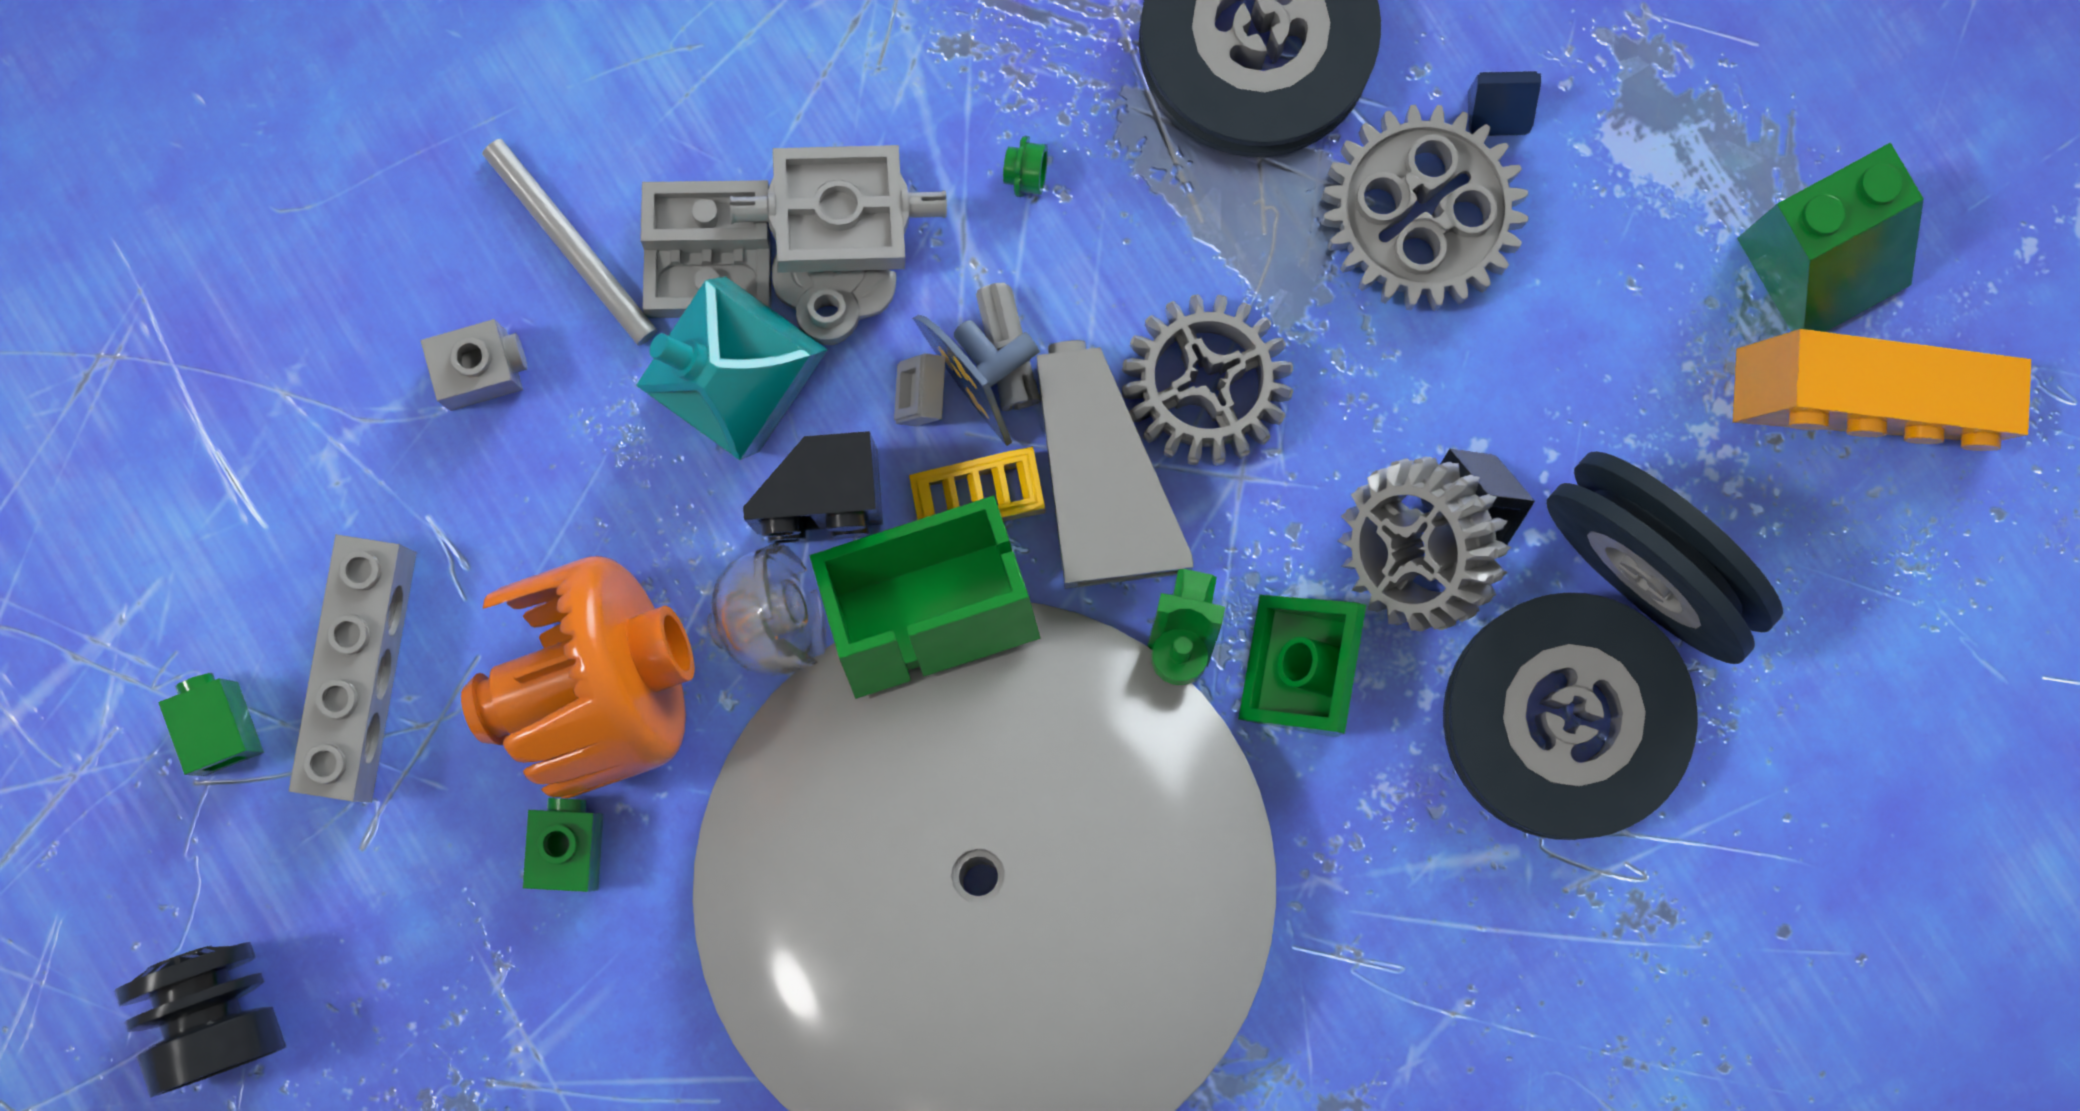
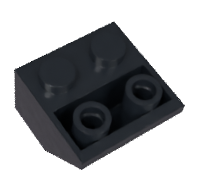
[743,431,883,544]

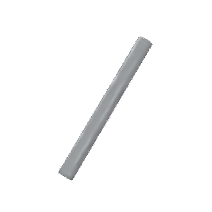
[482,139,657,346]

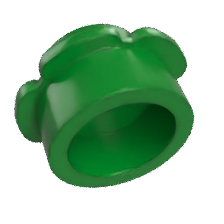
[1003,135,1048,198]

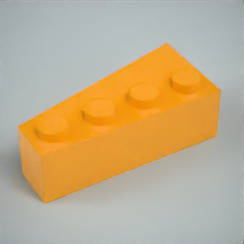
[1732,329,2031,451]

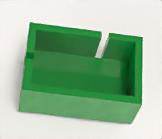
[809,495,1041,699]

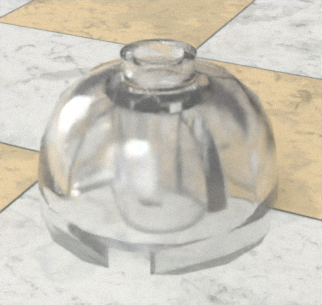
[707,542,827,676]

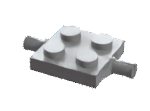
[730,145,947,273]

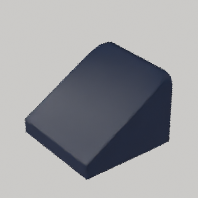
[1468,71,1541,136]

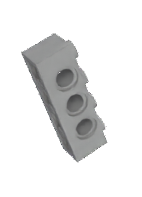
[289,534,417,803]

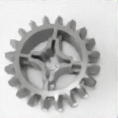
[1122,294,1293,466]
[1338,456,1511,631]

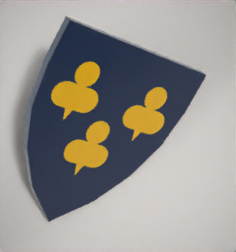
[913,314,1040,446]

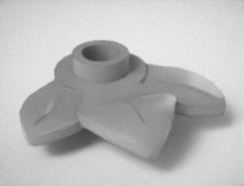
[772,254,896,345]

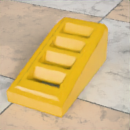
[909,446,1045,522]

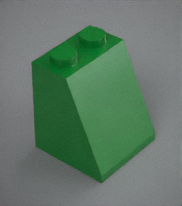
[1737,142,1924,332]

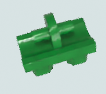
[1147,569,1225,685]

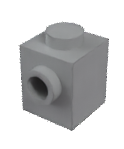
[420,319,527,411]

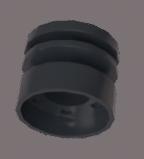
[114,942,286,1098]

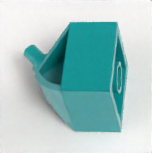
[636,276,828,460]

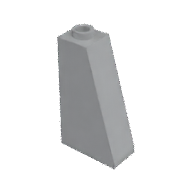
[1037,340,1193,589]

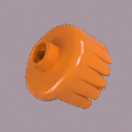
[461,556,695,799]

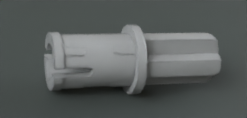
[976,283,1041,411]

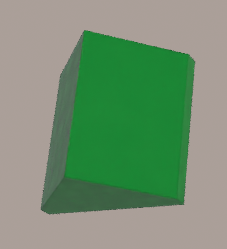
[1238,595,1366,737]

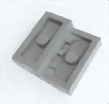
[640,180,771,318]

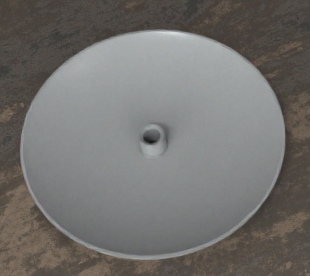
[693,603,1276,1111]

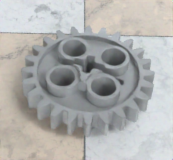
[1321,105,1528,311]

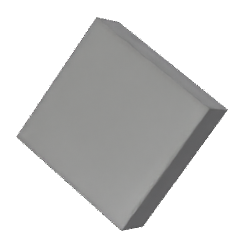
[894,353,945,426]

